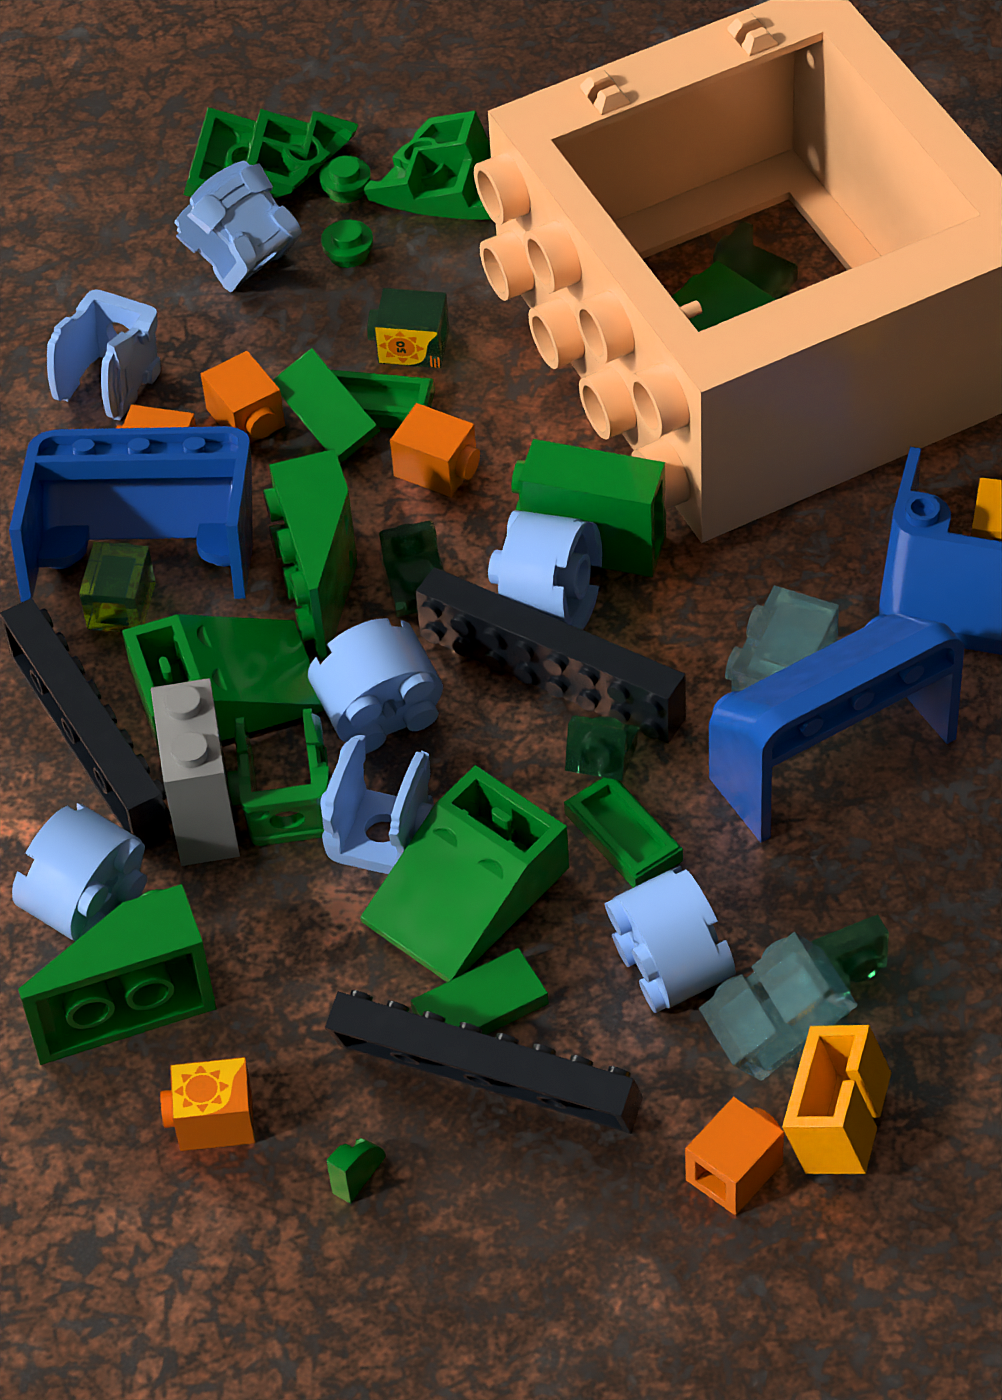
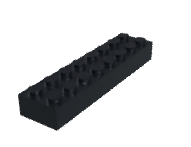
[415,567,686,744]
[0,598,171,849]
[325,990,643,1134]

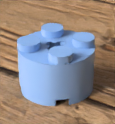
[488,510,602,630]
[308,618,443,754]
[12,803,147,941]
[604,866,736,1013]

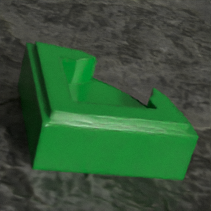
[326,1138,386,1204]

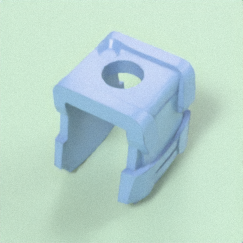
[175,161,302,292]
[47,289,161,421]
[321,735,434,874]

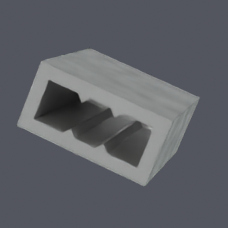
[151,678,240,866]

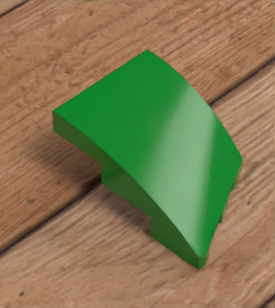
[183,107,358,198]
[364,110,491,220]

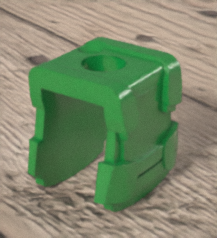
[227,708,330,846]

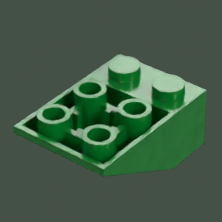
[263,449,358,662]
[122,614,325,755]
[360,765,570,982]

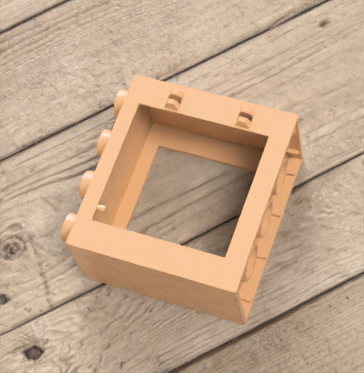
[474,0,1002,543]

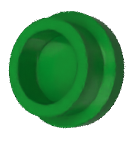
[319,156,371,203]
[321,220,373,268]

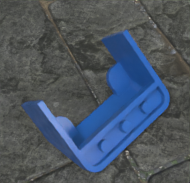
[9,426,253,602]
[879,447,1002,655]
[709,614,964,843]

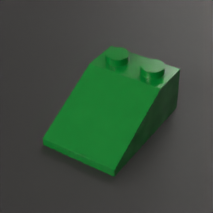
[18,884,217,1065]

